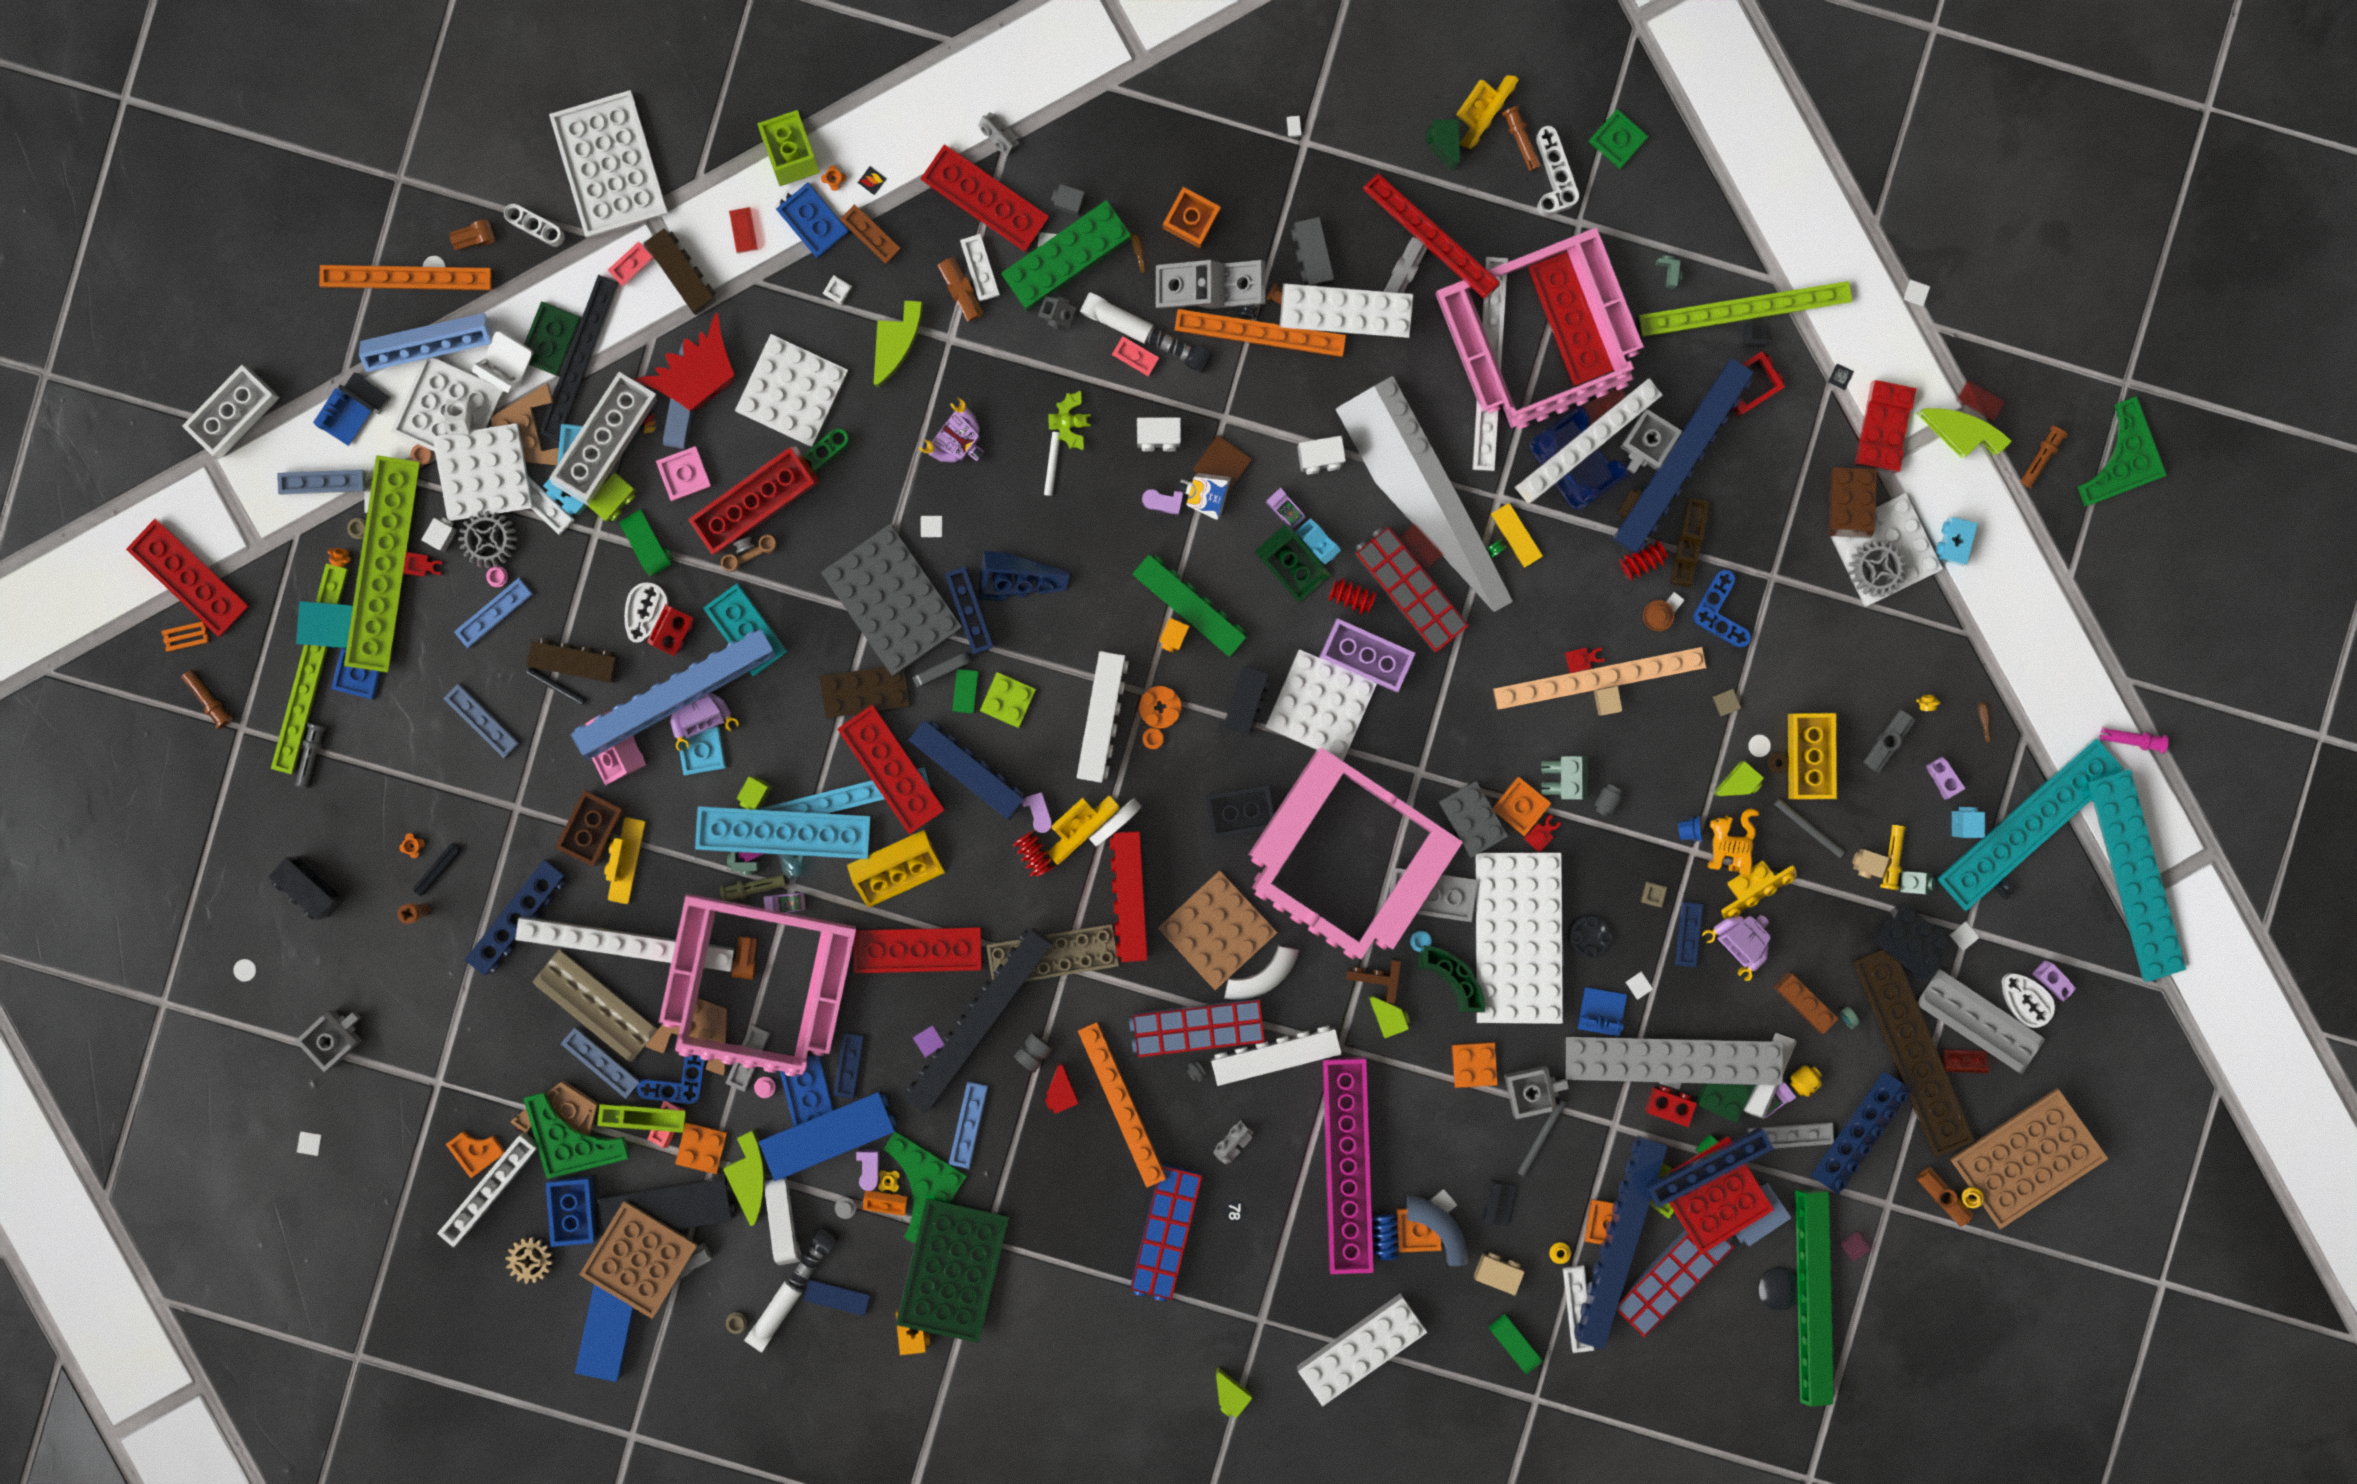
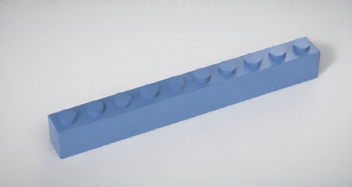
[571,629,776,761]

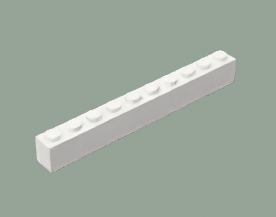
[515,916,735,972]

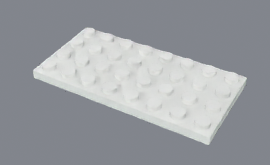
[1476,853,1563,1024]

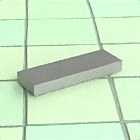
[725,1024,771,1092]

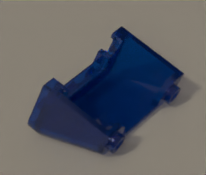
[1530,405,1630,510]

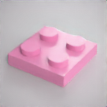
[656,446,712,502]

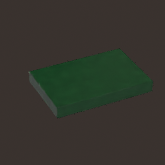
[524,301,582,377]

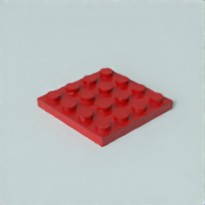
[1658,1136,1774,1255]

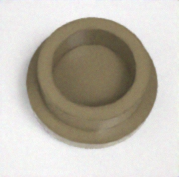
[347,518,366,539]
[726,1312,747,1334]

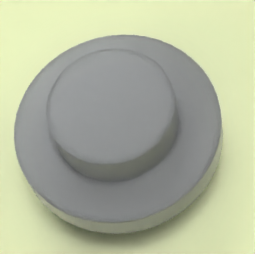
[835,1197,856,1219]

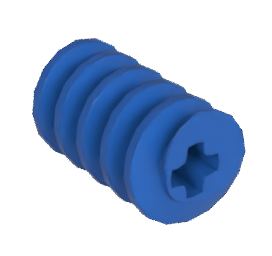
[1372,1214,1399,1260]

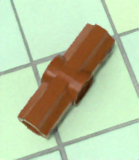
[938,257,984,322]
[1916,1167,1974,1227]

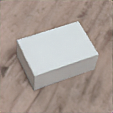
[1286,116,1301,138]
[1666,592,1684,612]

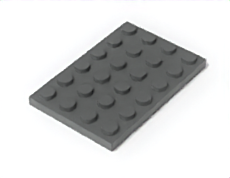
[821,524,963,677]

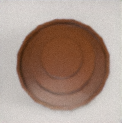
[1642,600,1674,631]

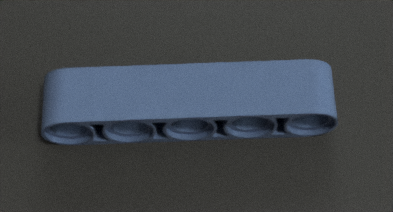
[663,343,699,450]

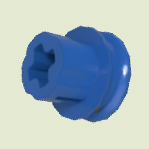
[1678,815,1703,843]

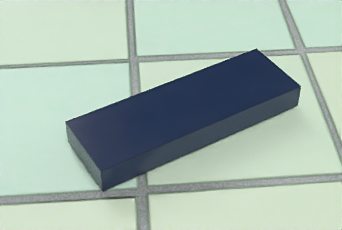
[1675,901,1704,967]
[833,1032,865,1099]
[803,1279,871,1316]

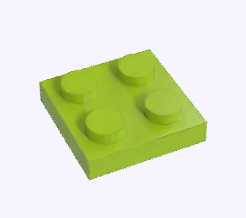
[980,672,1036,728]

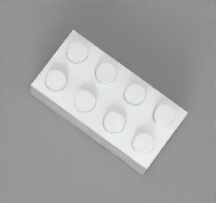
[182,365,280,458]

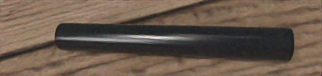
[526,667,586,706]

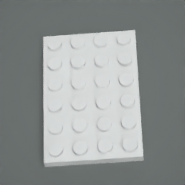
[549,90,668,238]

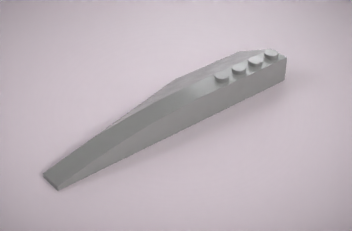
[1335,376,1513,612]

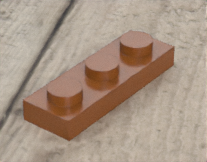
[840,204,901,265]

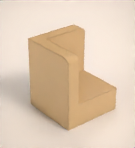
[1594,686,1622,716]

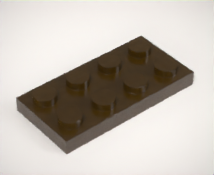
[820,667,910,718]

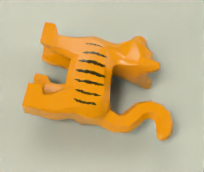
[1708,808,1759,875]

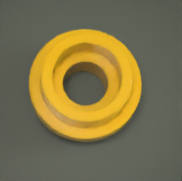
[1962,1187,1984,1208]
[1549,1242,1571,1264]

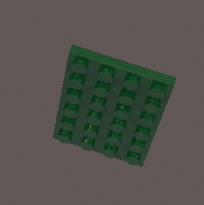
[895,1198,1009,1343]

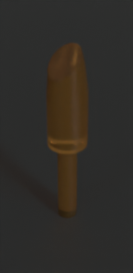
[1131,233,1145,273]
[1978,702,1990,742]

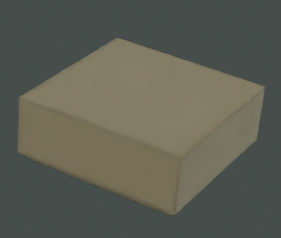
[1712,689,1741,716]
[1641,882,1668,908]

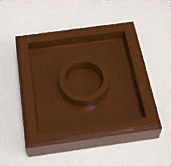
[1193,435,1252,494]

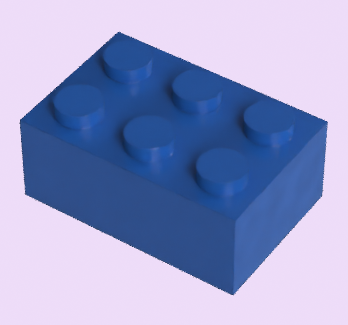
[546,1175,599,1247]

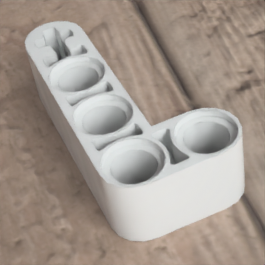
[1536,126,1579,216]
[764,1177,801,1265]

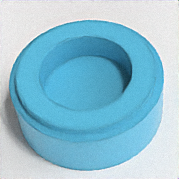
[1410,930,1432,952]

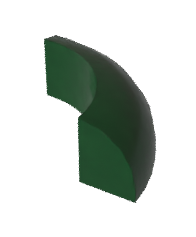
[1418,946,1485,1013]

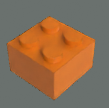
[1163,187,1221,248]

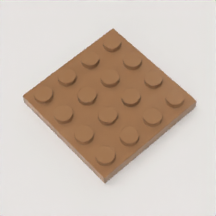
[1158,870,1277,990]
[579,1200,698,1319]

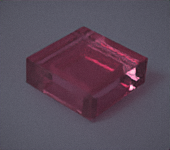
[1840,1232,1870,1262]

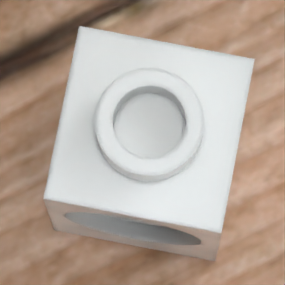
[443,400,472,435]
[421,517,457,552]

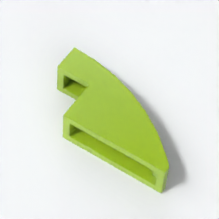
[874,301,923,387]
[1916,408,2012,458]
[597,1105,685,1133]
[723,1129,766,1226]

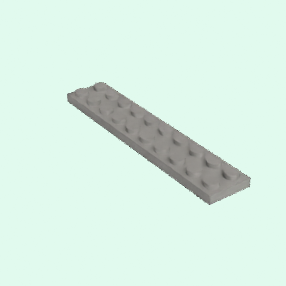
[1566,1037,1783,1085]

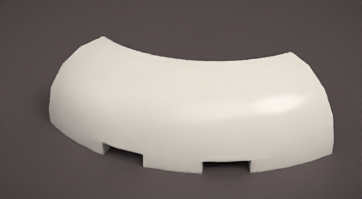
[1224,945,1299,1000]

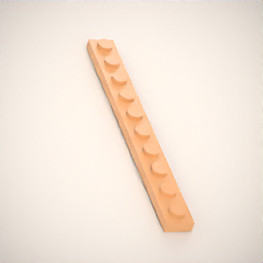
[1493,647,1706,710]

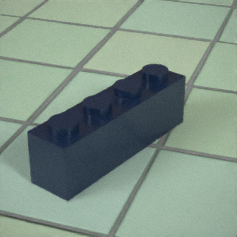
[945,566,995,655]

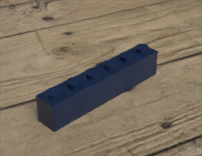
[909,720,1026,820]
[1645,1127,1774,1208]

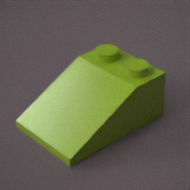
[757,110,820,187]

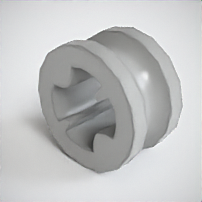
[733,537,755,554]

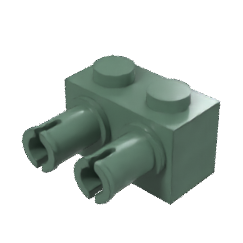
[1541,756,1588,799]

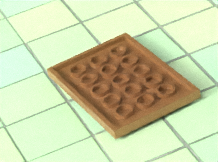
[1950,1088,2108,1229]

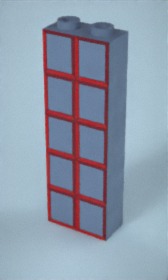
[1129,998,1265,1057]
[1617,1230,1735,1338]

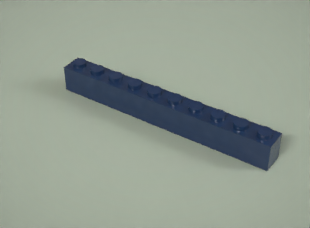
[1612,358,1754,554]
[1574,1135,1668,1350]

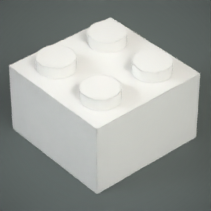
[1137,418,1180,452]
[1297,436,1346,475]

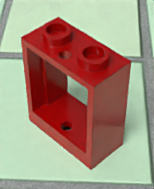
[1732,351,1785,417]

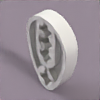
[624,583,669,643]
[1089,798,1142,846]
[2002,973,2055,1028]

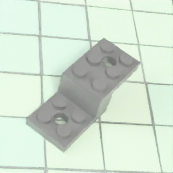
[1156,260,1265,309]

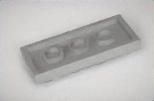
[1389,867,1478,922]

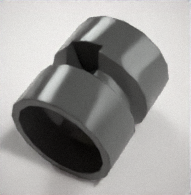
[1014,1032,1053,1073]

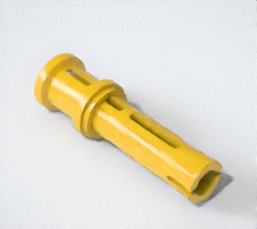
[1880,825,1906,890]

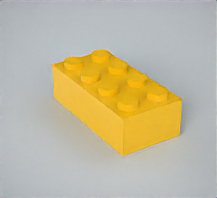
[1788,713,1837,799]

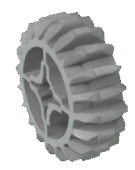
[458,511,517,568]
[1849,540,1907,597]

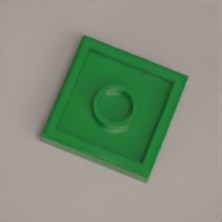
[1588,109,1649,169]

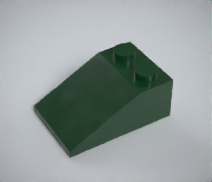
[1254,524,1330,603]

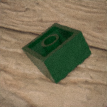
[1425,119,1460,170]

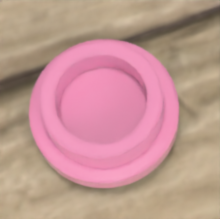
[486,566,508,587]
[754,1076,776,1098]

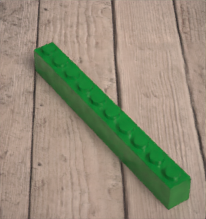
[1795,1189,1835,1407]

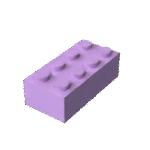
[1319,618,1415,693]

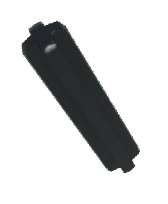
[412,843,461,896]

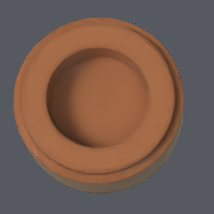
[410,444,434,466]

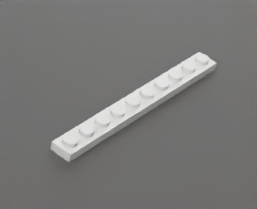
[1472,257,1508,471]

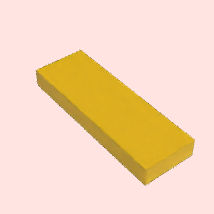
[1490,503,1543,568]

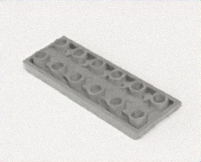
[1917,969,2045,1075]

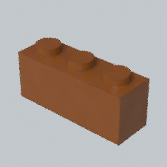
[1773,972,1838,1034]

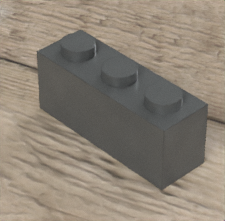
[1291,217,1334,286]

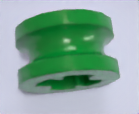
[1486,539,1507,558]

